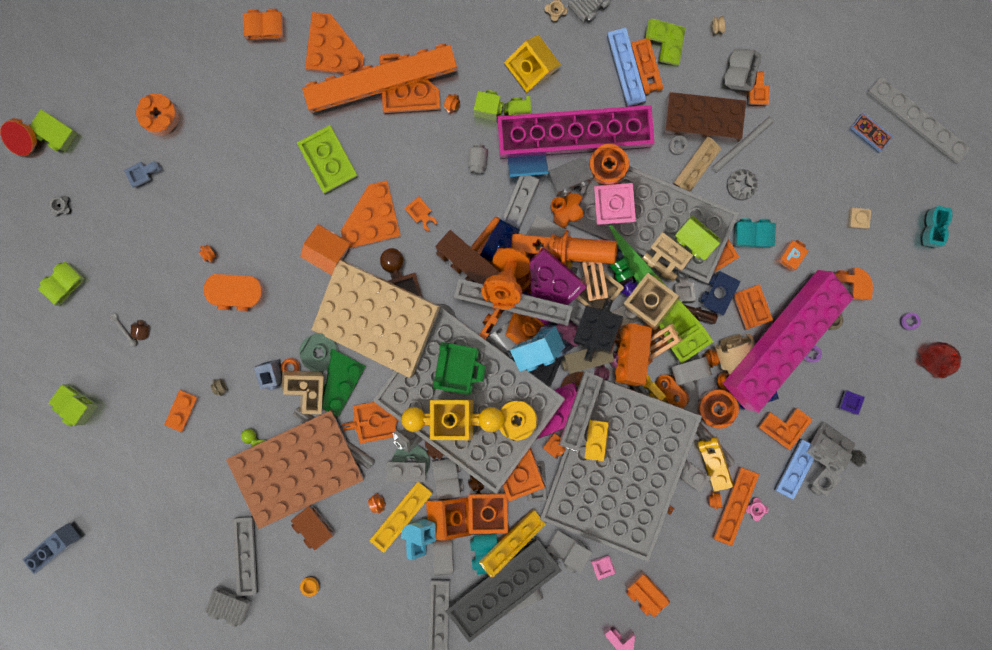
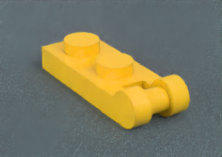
[698,437,734,492]

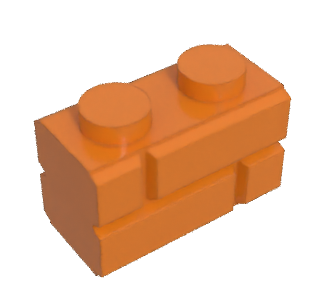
[626,571,671,617]

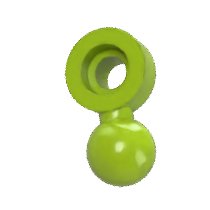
[241,429,266,447]

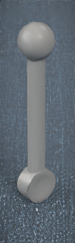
[109,313,137,347]

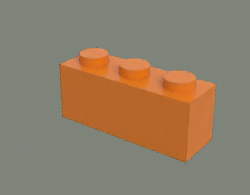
[615,323,652,386]

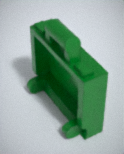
[433,342,486,395]

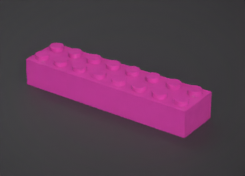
[497,105,655,158]
[723,270,853,413]

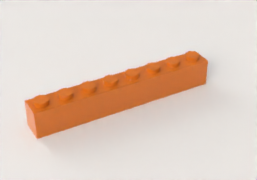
[302,44,458,113]

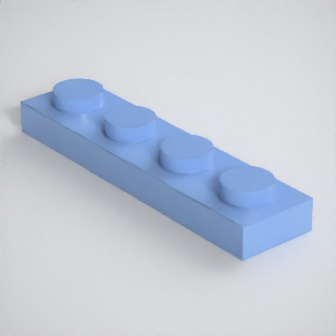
[607,28,646,107]

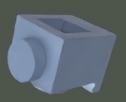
[254,359,282,390]

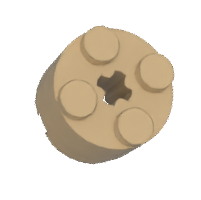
[715,334,755,374]

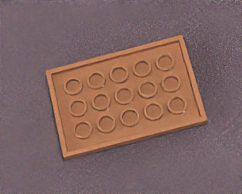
[226,410,364,529]

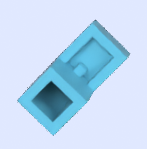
[401,519,436,560]

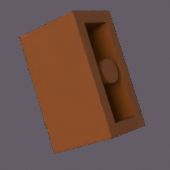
[291,505,335,550]

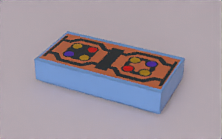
[850,113,893,152]

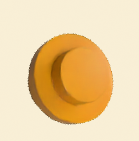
[300,577,319,597]

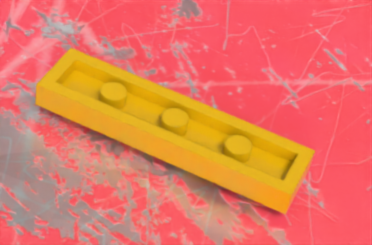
[369,482,433,553]
[479,510,546,577]

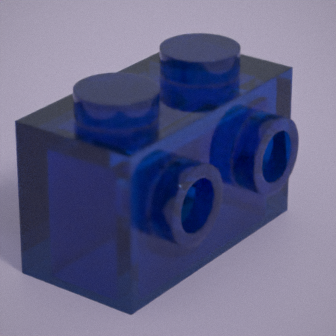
[480,219,520,263]

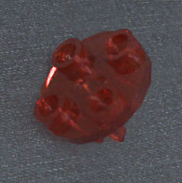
[921,341,962,379]

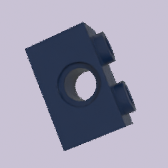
[700,271,741,316]

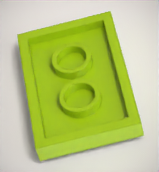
[297,125,358,194]

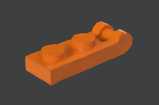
[631,38,663,95]

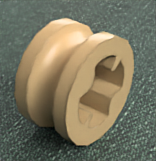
[713,16,725,34]

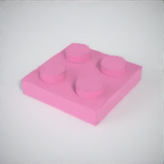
[594,183,636,225]

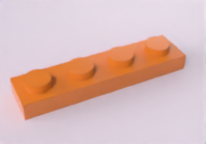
[713,467,760,546]

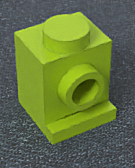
[504,96,531,115]

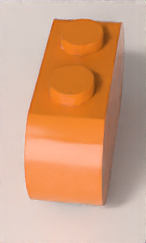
[204,274,264,311]

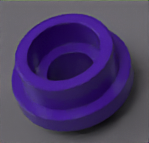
[621,280,638,297]

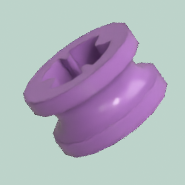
[902,313,921,330]
[804,345,822,362]

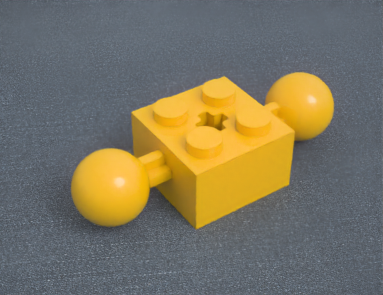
[401,400,504,440]

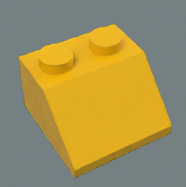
[504,35,561,93]

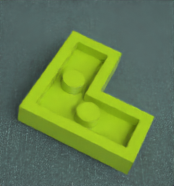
[646,19,686,66]

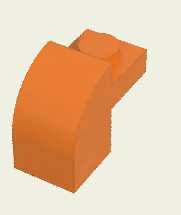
[835,267,873,300]

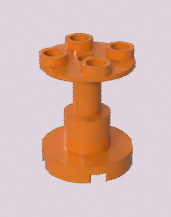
[482,248,530,309]

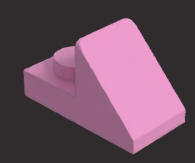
[603,627,635,650]

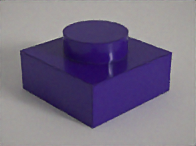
[839,390,865,415]

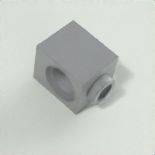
[570,301,585,326]
[809,465,842,496]

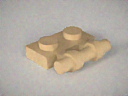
[642,232,693,281]

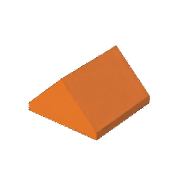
[300,224,351,275]

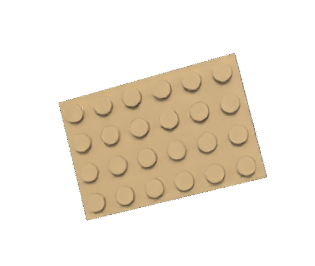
[311,259,441,378]

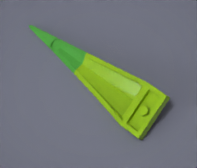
[609,225,714,364]

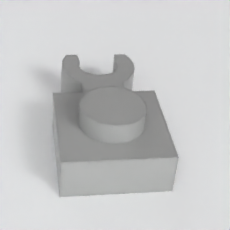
[673,271,696,303]

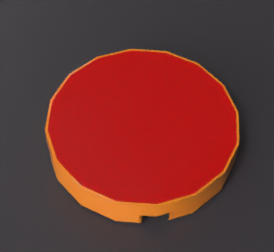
[0,118,37,156]

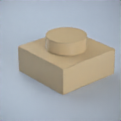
[849,208,871,229]

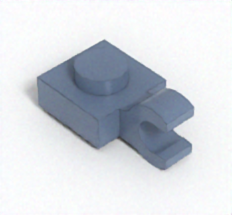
[124,161,162,188]

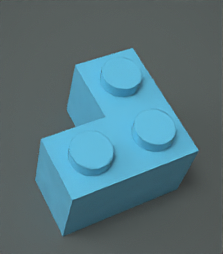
[510,326,565,372]

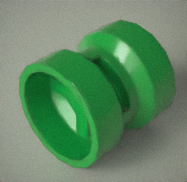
[610,257,635,282]

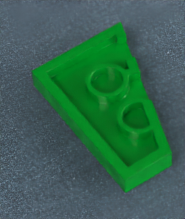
[322,348,365,416]

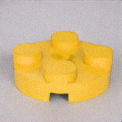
[499,401,538,441]

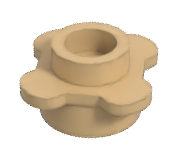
[545,0,567,21]

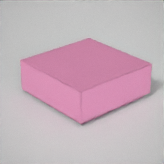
[591,555,616,580]

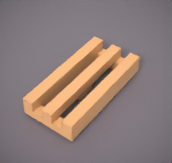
[582,262,608,301]
[649,324,683,360]

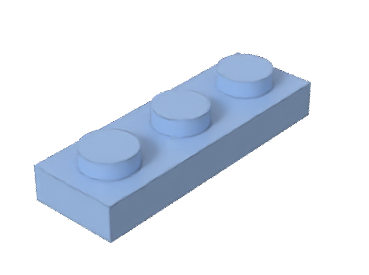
[775,439,814,500]

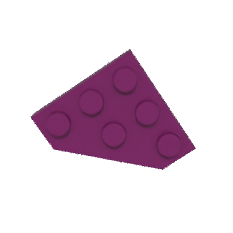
[530,247,587,325]

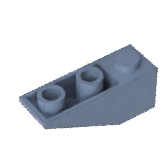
[22,523,81,574]

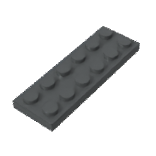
[445,539,562,643]

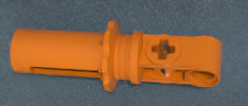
[511,230,617,266]

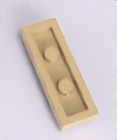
[674,137,721,192]

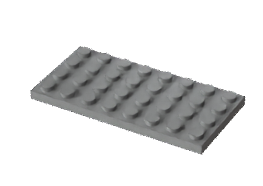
[568,161,739,284]

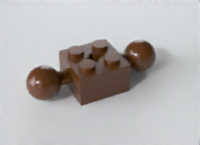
[380,248,424,298]

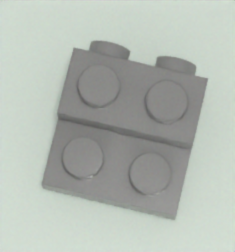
[806,422,855,475]

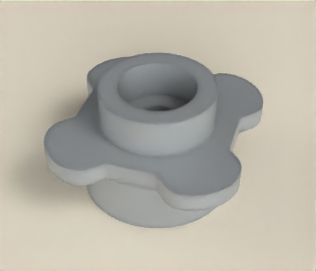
[49,195,70,216]

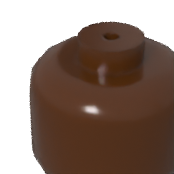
[130,320,150,340]

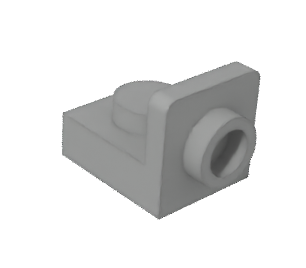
[393,428,423,453]

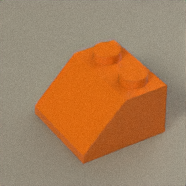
[426,497,472,540]

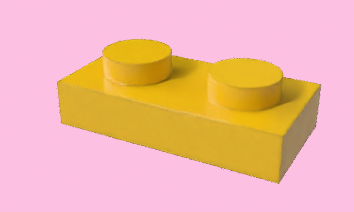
[584,419,609,461]

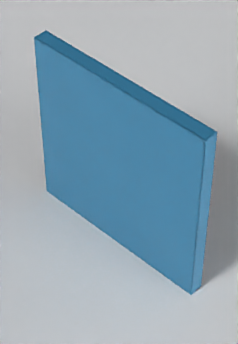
[508,154,548,177]

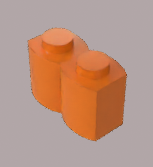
[243,9,284,39]

